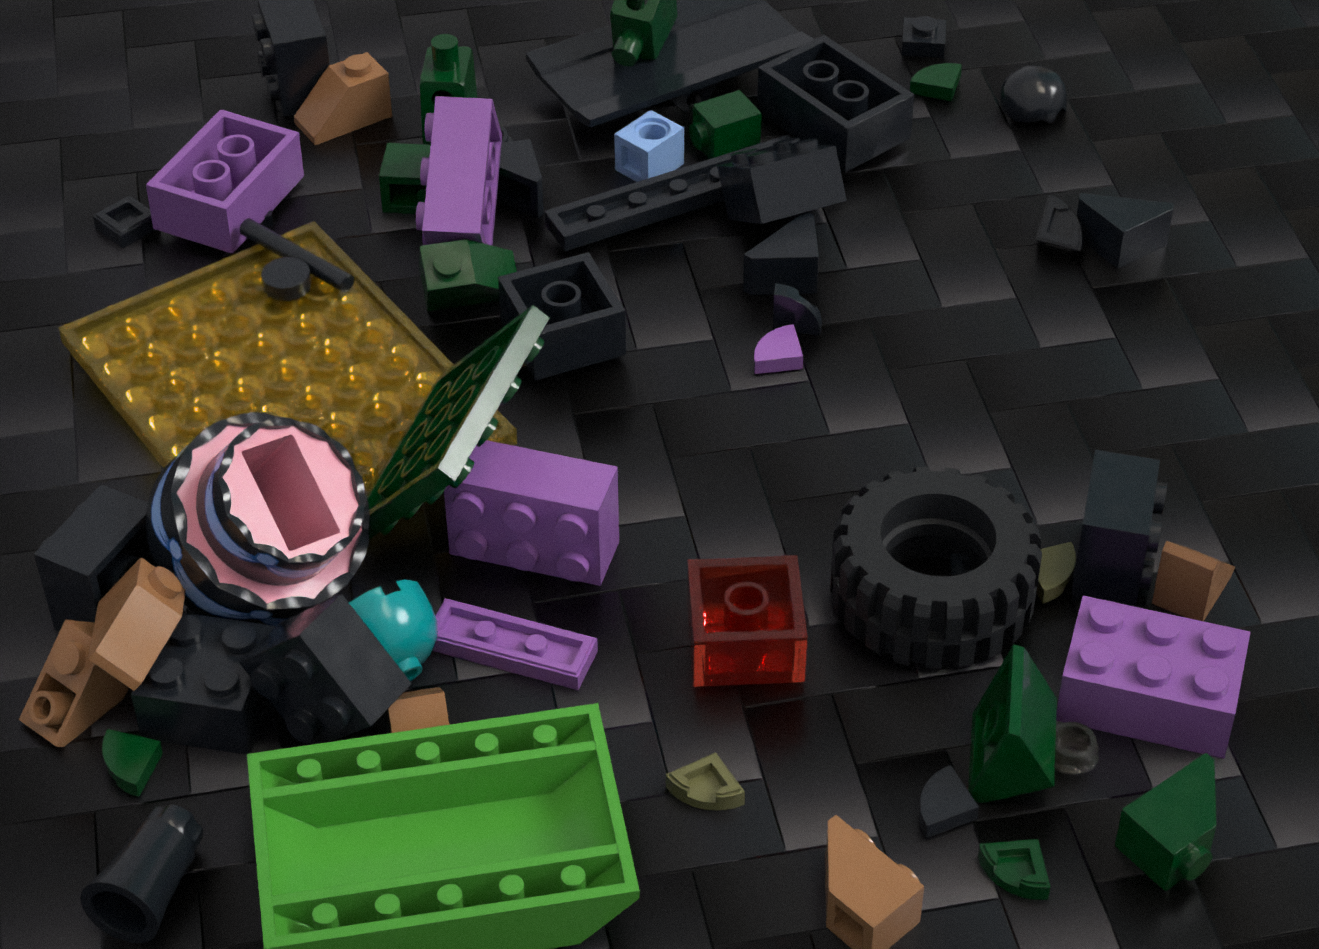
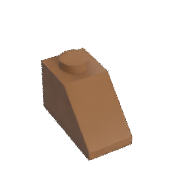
[294,52,392,145]
[88,557,185,691]

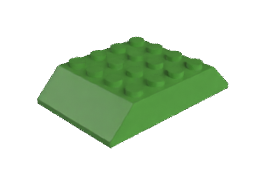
[247,703,640,949]

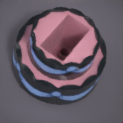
[146,412,370,626]

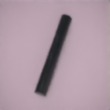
[240,218,354,293]

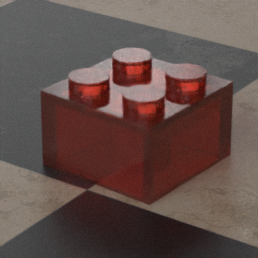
[687,555,808,687]

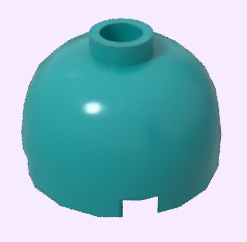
[349,580,438,681]

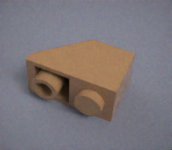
[19,620,129,747]
[825,815,924,949]

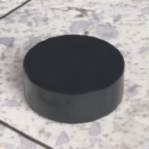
[261,257,311,301]

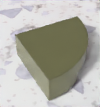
[1037,542,1076,603]
[666,752,745,810]

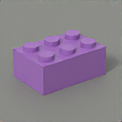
[416,96,502,245]
[146,109,304,254]
[444,440,619,586]
[1056,596,1250,759]

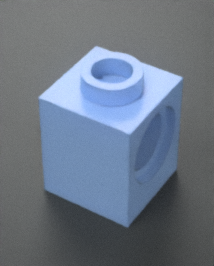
[614,110,684,182]

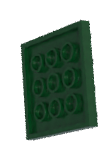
[366,305,550,539]

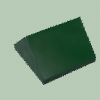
[968,644,1057,803]

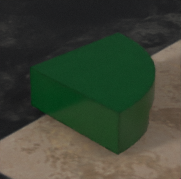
[910,63,962,101]
[102,729,163,797]
[978,839,1051,900]

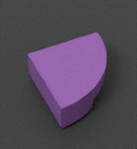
[754,324,803,374]

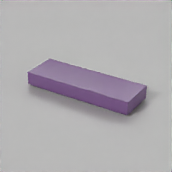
[432,598,598,690]

